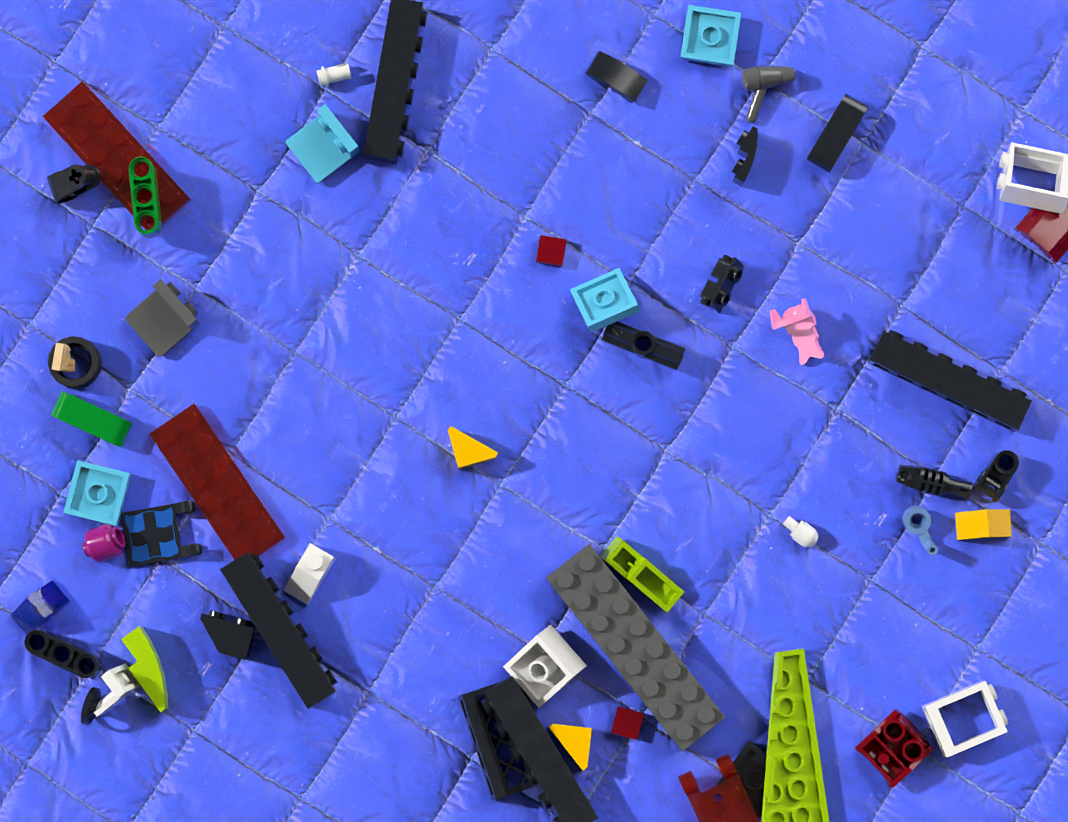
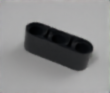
[807,93,868,173]
[24,630,102,678]

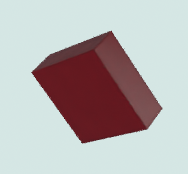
[536,235,567,267]
[610,706,644,740]

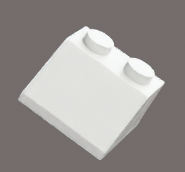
[503,625,587,708]

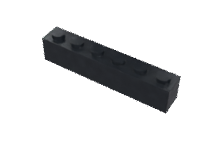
[363,0,428,164]
[867,330,1032,432]
[220,551,338,709]
[480,676,598,822]

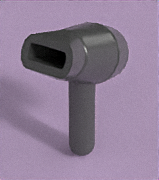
[741,66,795,123]

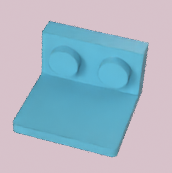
[286,104,360,183]

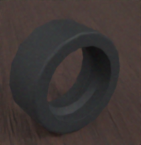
[48,336,102,389]

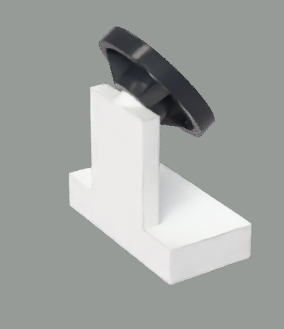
[81,663,141,726]

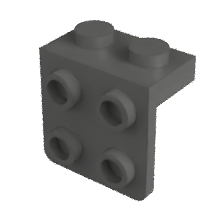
[126,279,200,357]

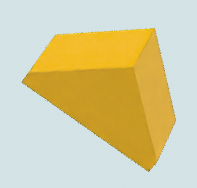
[448,426,498,469]
[955,509,1012,540]
[549,724,592,770]

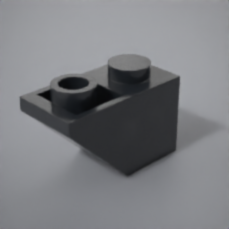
[200,610,257,660]

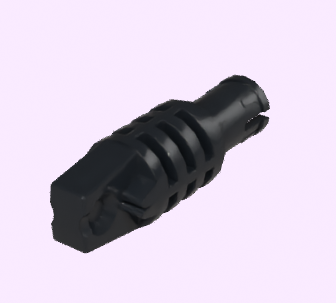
[895,465,973,499]

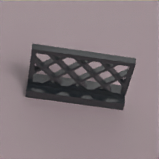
[458,682,536,800]

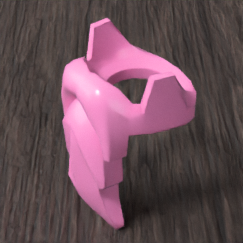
[770,298,824,365]

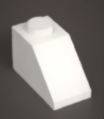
[284,543,336,605]

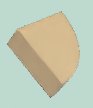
[52,343,75,372]

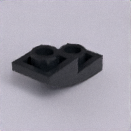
[585,51,648,103]
[732,126,758,187]

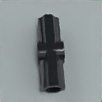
[601,321,686,371]

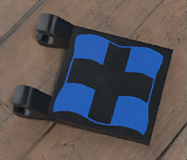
[121,501,202,567]

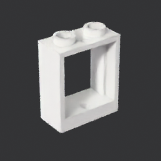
[997,142,1068,214]
[922,681,1008,757]

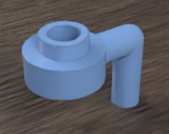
[902,506,938,556]

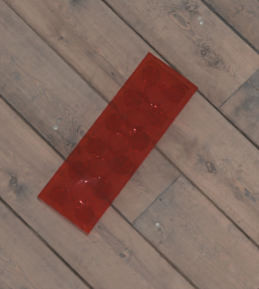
[42,81,191,231]
[150,403,286,560]

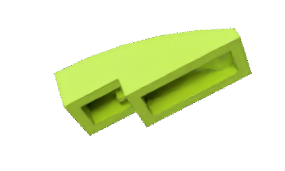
[600,536,684,613]
[121,626,168,712]

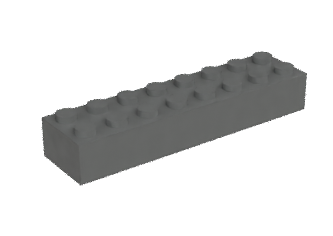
[546,544,725,751]

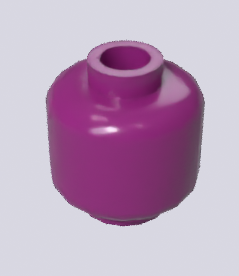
[82,523,125,563]

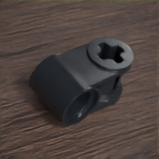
[47,164,101,204]
[972,450,1019,503]

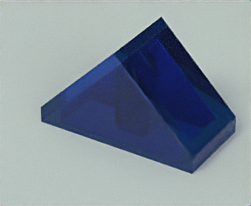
[10,580,70,635]

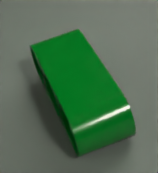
[129,157,162,238]
[51,391,133,448]

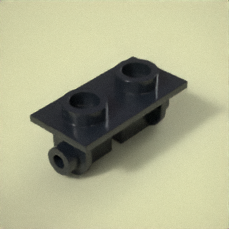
[700,254,744,313]

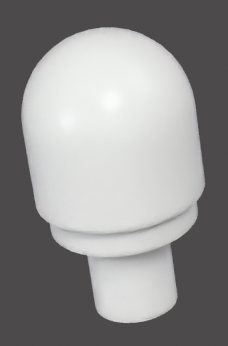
[783,516,818,548]

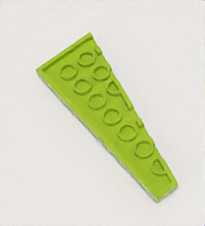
[761,648,829,822]

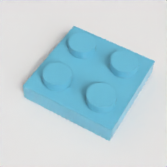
[680,5,741,67]
[570,268,640,333]
[63,460,131,527]

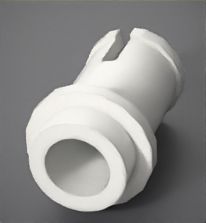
[316,62,352,87]

